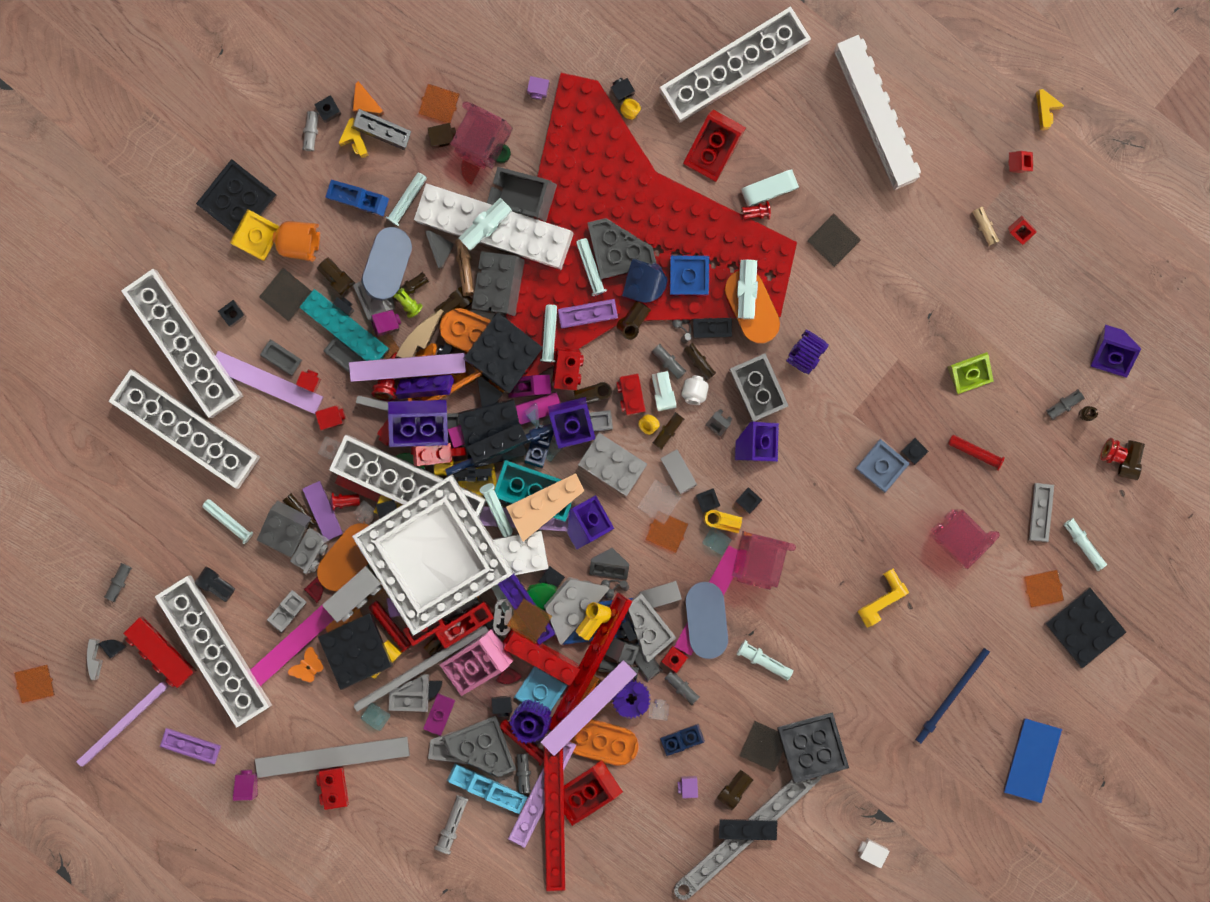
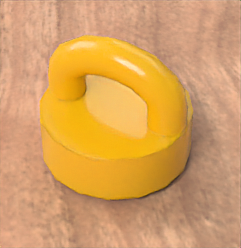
[620,98,641,120]
[638,414,660,435]

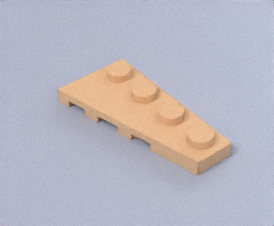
[506,473,584,542]

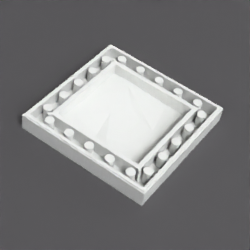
[352,475,513,635]

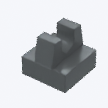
[705,409,732,436]

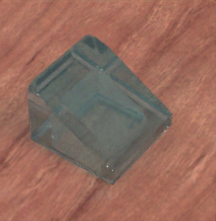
[524,402,540,427]
[702,527,732,555]
[361,703,391,731]

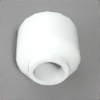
[682,375,709,405]

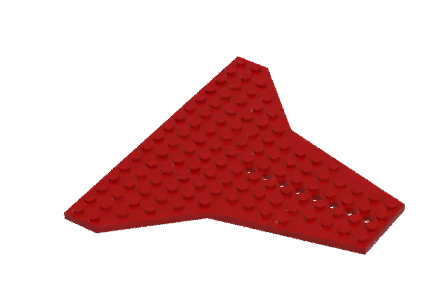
[506,73,797,377]

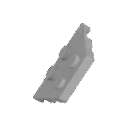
[544,577,610,645]

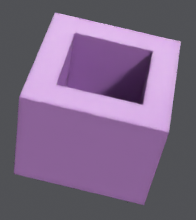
[527,76,549,100]
[678,776,698,798]

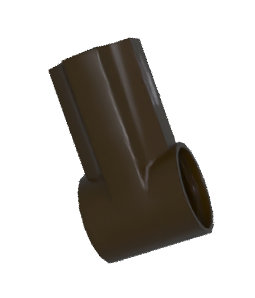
[317,257,355,296]
[434,286,473,320]
[617,301,651,340]
[573,382,613,404]
[1118,440,1145,481]
[717,769,754,810]

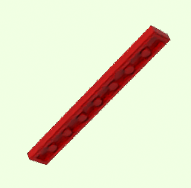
[549,592,633,731]
[543,738,565,891]

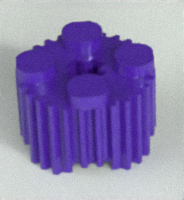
[786,329,829,375]
[612,679,651,719]
[509,699,552,744]

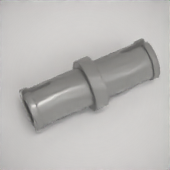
[302,111,319,151]

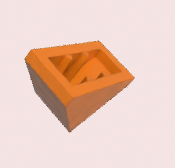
[353,81,384,116]

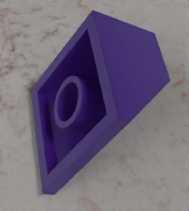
[1091,324,1141,378]
[735,422,779,462]
[567,495,614,550]

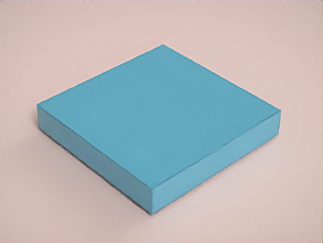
[514,666,567,711]

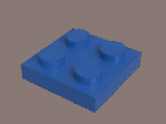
[670,256,709,295]

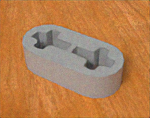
[493,599,513,635]

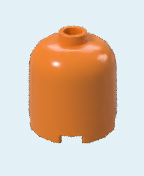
[272,221,320,262]

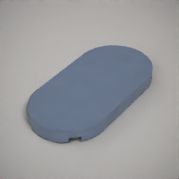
[361,227,412,300]
[686,582,728,659]

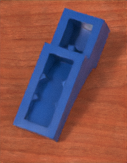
[325,179,389,216]

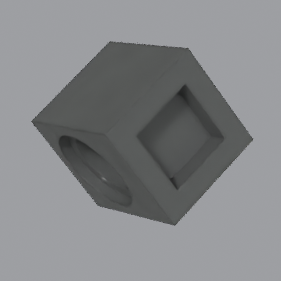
[605,637,639,665]

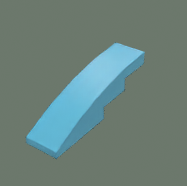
[447,763,527,814]

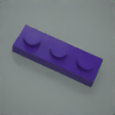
[396,375,454,399]

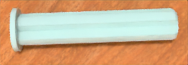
[386,172,427,226]
[577,238,607,296]
[540,304,557,363]
[479,483,513,537]
[202,499,253,544]

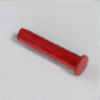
[948,435,1005,471]
[369,601,412,653]
[500,720,544,766]

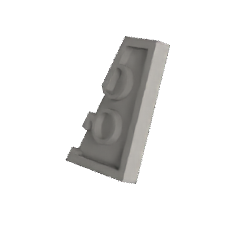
[627,593,676,663]

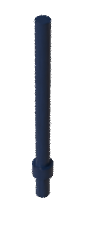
[445,423,553,476]
[915,648,990,744]

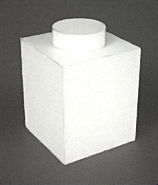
[858,838,890,868]

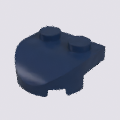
[622,259,667,303]

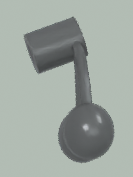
[672,320,691,343]
[601,580,629,599]

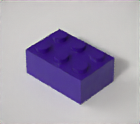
[388,400,448,447]

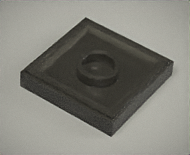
[807,213,861,267]
[259,268,312,321]
[739,720,783,771]

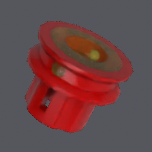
[371,378,397,401]
[1100,438,1128,464]

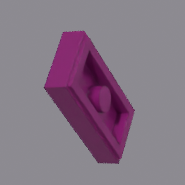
[423,693,456,736]

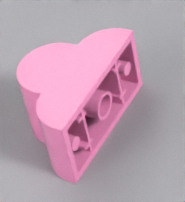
[440,629,514,696]

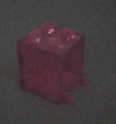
[450,101,513,169]
[930,509,1000,569]
[732,531,796,590]

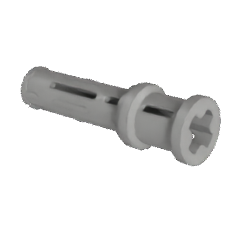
[434,795,469,855]

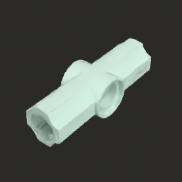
[459,198,512,251]
[737,260,758,319]

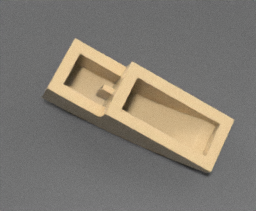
[397,309,444,358]

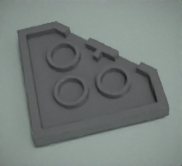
[588,218,657,279]
[442,716,516,777]

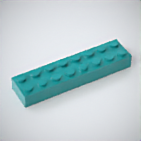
[299,289,390,361]

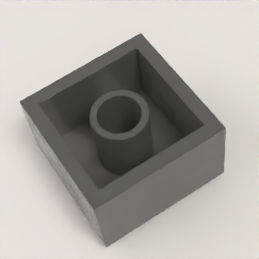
[257,500,311,558]

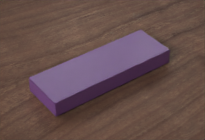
[558,299,618,329]
[302,481,343,540]
[160,728,221,764]

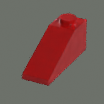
[435,600,494,649]

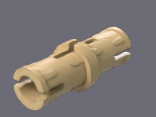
[972,207,1000,246]

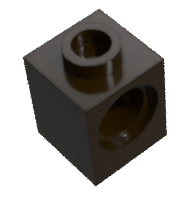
[427,123,457,149]

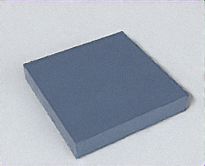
[855,439,910,493]

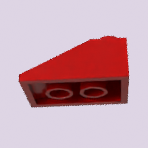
[683,109,746,182]
[564,760,623,826]

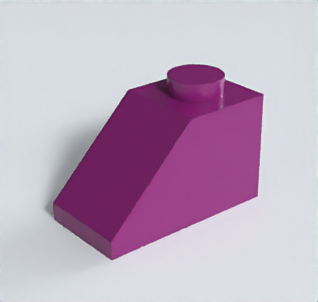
[370,310,401,338]
[508,375,551,398]
[233,769,258,801]

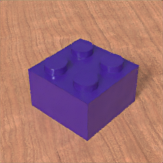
[548,397,596,449]

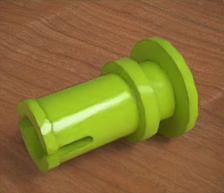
[394,288,423,318]

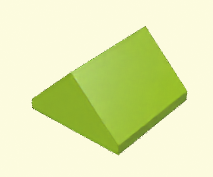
[948,352,994,394]

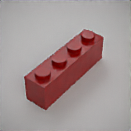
[123,616,197,688]
[503,627,580,686]

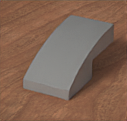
[661,450,697,494]
[640,581,682,608]
[267,590,307,633]
[87,638,103,680]

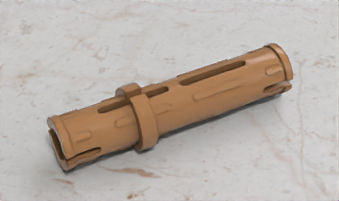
[455,239,474,296]

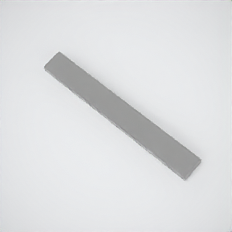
[354,624,489,711]
[255,737,410,778]

